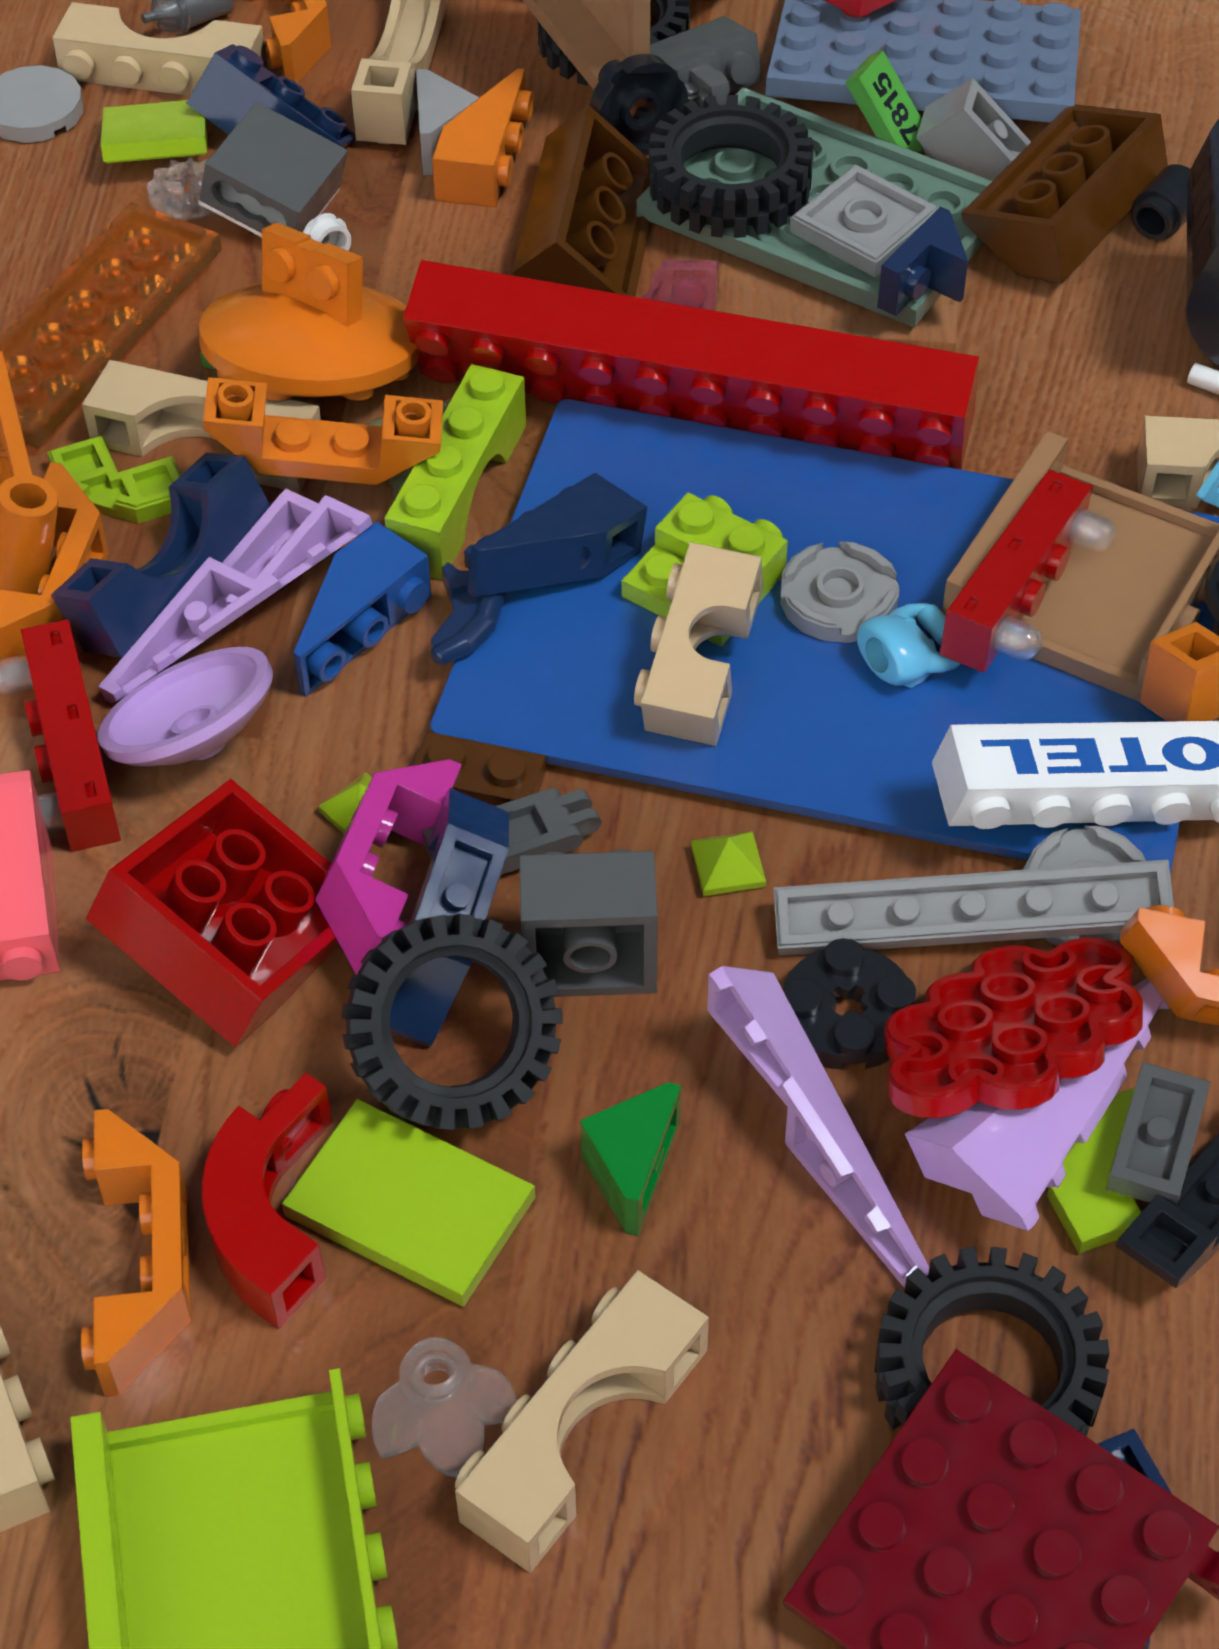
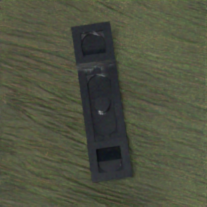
[1116,1134,1219,1288]

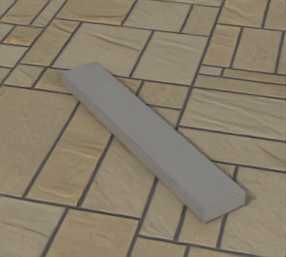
[774,860,1174,956]

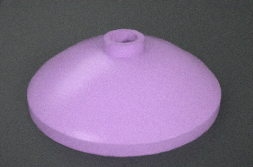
[97,647,273,767]

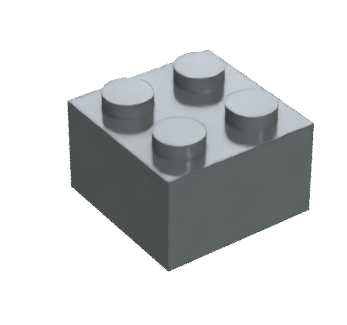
[520,849,658,997]

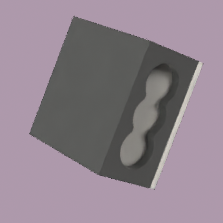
[199,102,348,237]

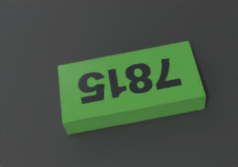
[845,50,923,153]

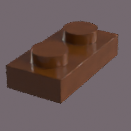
[413,732,547,806]

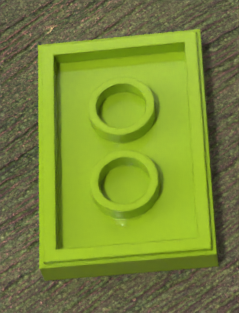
[282,1099,536,1307]

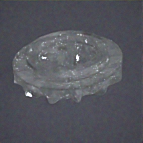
[147,156,214,220]

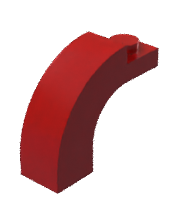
[202,1072,333,1330]

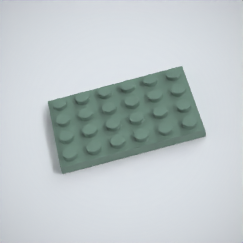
[637,87,992,328]

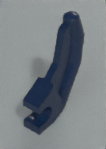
[430,544,507,665]

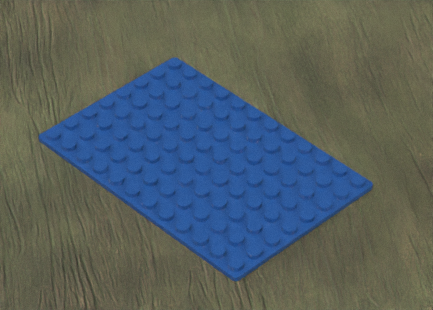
[430,399,1219,874]

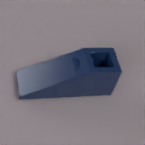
[186,44,356,148]
[467,473,647,597]

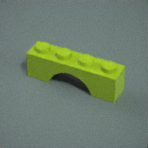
[384,364,526,581]

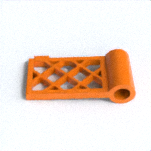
[0,351,59,595]

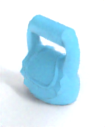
[857,603,961,688]

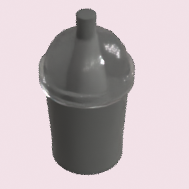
[141,0,233,35]

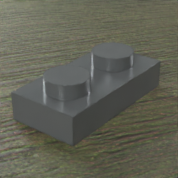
[1106,1062,1211,1207]

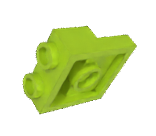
[621,492,788,647]

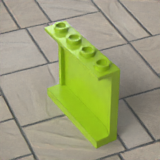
[70,1368,399,1649]

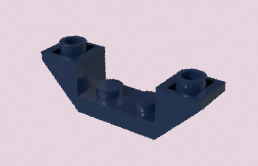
[390,788,509,1048]

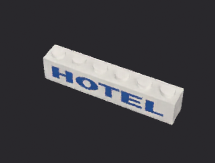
[932,721,1219,829]

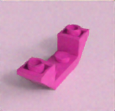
[315,759,462,974]

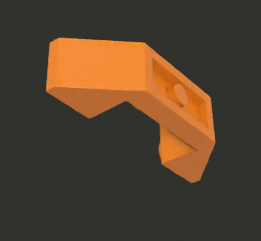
[251,0,331,83]
[203,377,443,485]
[0,462,109,674]
[1120,905,1219,1026]
[81,1109,191,1397]

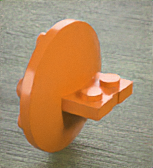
[199,222,420,401]

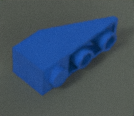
[293,521,432,697]

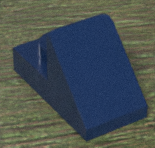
[877,206,968,316]

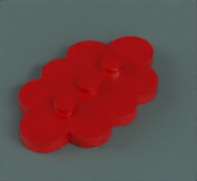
[884,937,1143,1118]

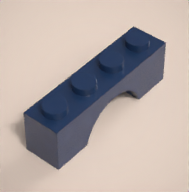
[51,452,270,658]

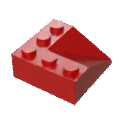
[85,778,339,1048]

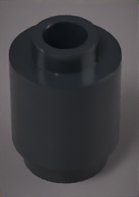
[1132,164,1191,240]

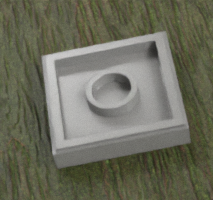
[790,164,939,278]

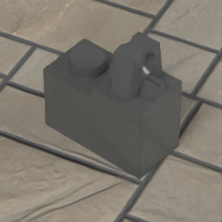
[650,16,762,109]

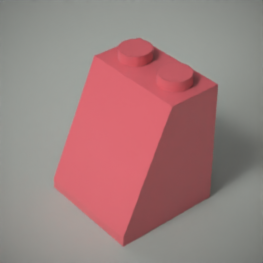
[0,770,60,981]

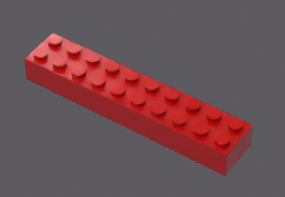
[403,260,979,470]

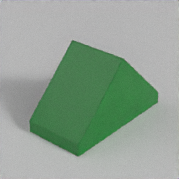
[580,1082,681,1236]

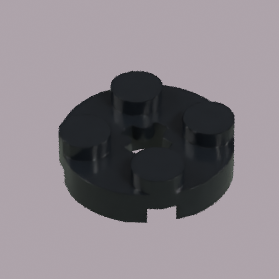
[589,54,688,156]
[783,938,916,1070]

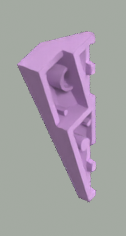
[98,488,373,703]
[707,966,929,1288]
[905,978,1170,1231]

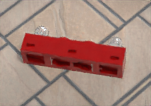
[939,469,1116,673]
[0,619,121,853]

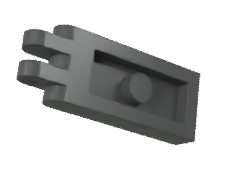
[423,788,602,875]

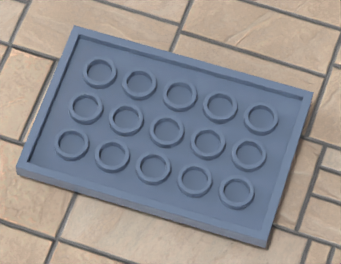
[765,0,1081,122]

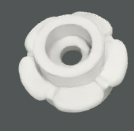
[303,213,351,251]

